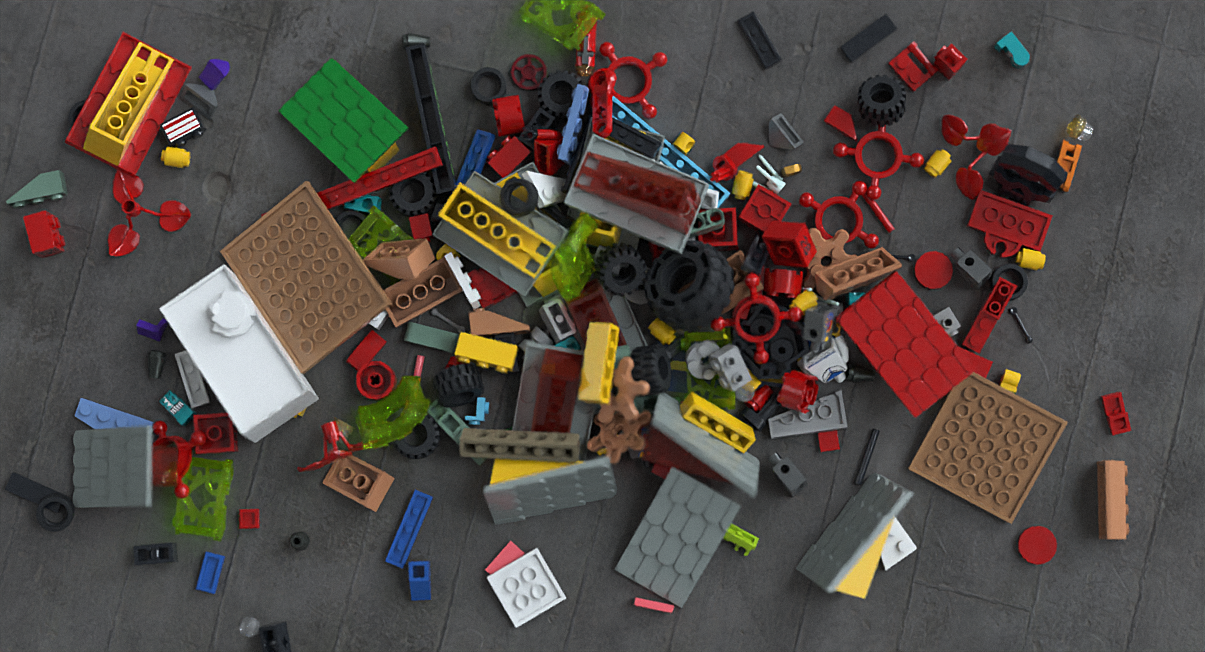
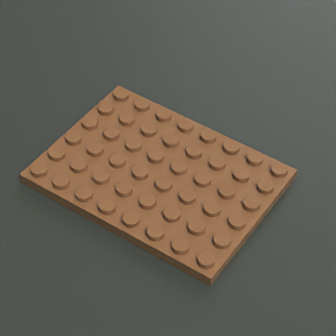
[220,181,392,374]

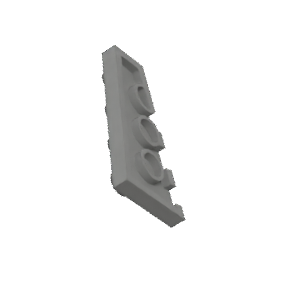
[768,390,848,439]

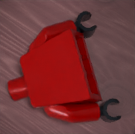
[522,126,564,176]

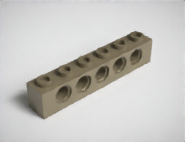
[460,428,580,463]

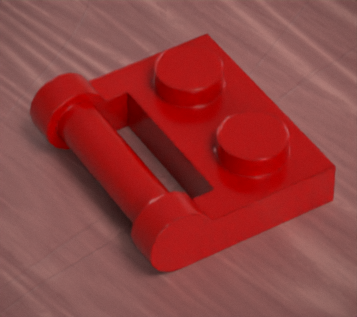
[888,41,939,92]

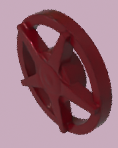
[511,54,547,90]

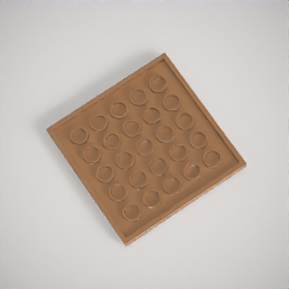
[908,372,1068,524]

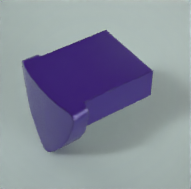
[199,59,230,90]
[136,318,168,342]

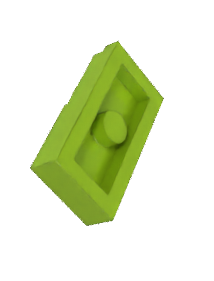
[723,523,759,556]

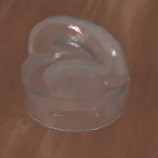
[734,383,755,402]
[239,616,260,637]

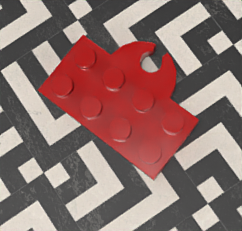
[967,190,1053,258]

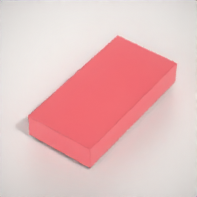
[485,541,525,575]
[634,597,674,613]

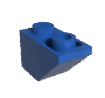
[409,561,431,601]

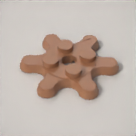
[802,228,857,290]
[598,357,649,424]
[587,411,652,464]

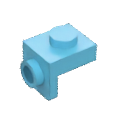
[465,397,489,425]

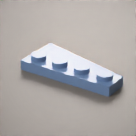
[557,84,589,165]
[75,398,155,432]

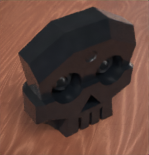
[989,144,1068,206]
[732,304,810,379]

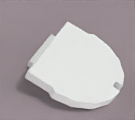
[210,290,255,337]

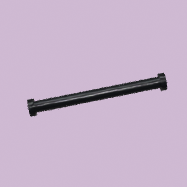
[560,109,593,194]

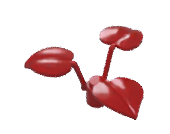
[941,115,1011,200]
[108,170,191,256]
[297,421,381,472]

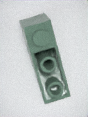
[6,170,68,208]

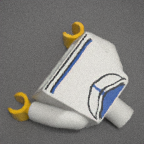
[797,323,849,383]

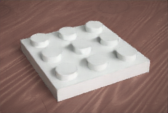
[487,548,566,628]

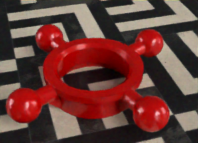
[589,42,667,119]
[833,124,924,200]
[799,181,879,260]
[710,273,803,365]
[151,421,206,499]

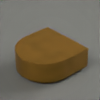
[781,164,802,178]

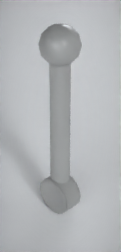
[431,308,465,333]

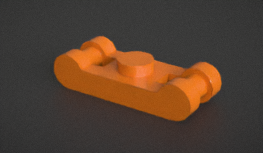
[1057,140,1082,192]

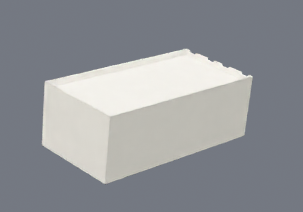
[160,264,319,443]

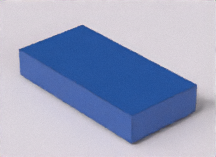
[196,551,225,594]

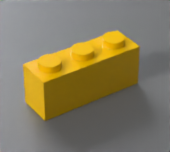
[455,332,518,373]

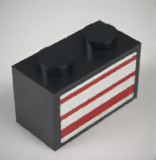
[159,107,207,148]

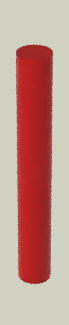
[862,193,895,233]

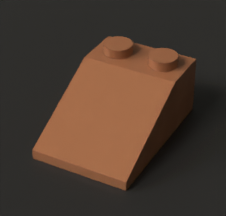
[363,239,435,280]
[469,308,530,338]
[323,450,395,512]

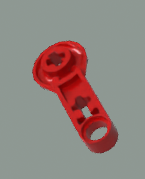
[587,68,617,138]

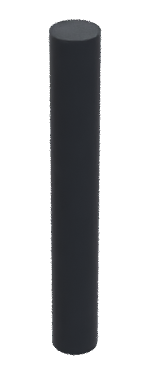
[854,428,880,485]

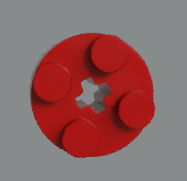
[492,95,524,136]
[763,268,803,298]
[356,361,397,401]
[777,370,819,414]

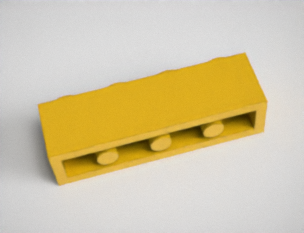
[578,323,619,404]
[680,391,756,453]

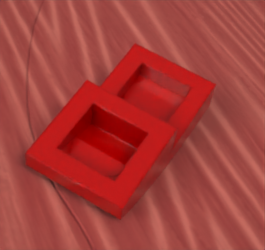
[346,330,387,371]
[1101,391,1131,435]

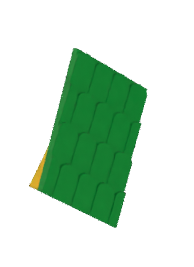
[279,58,409,183]

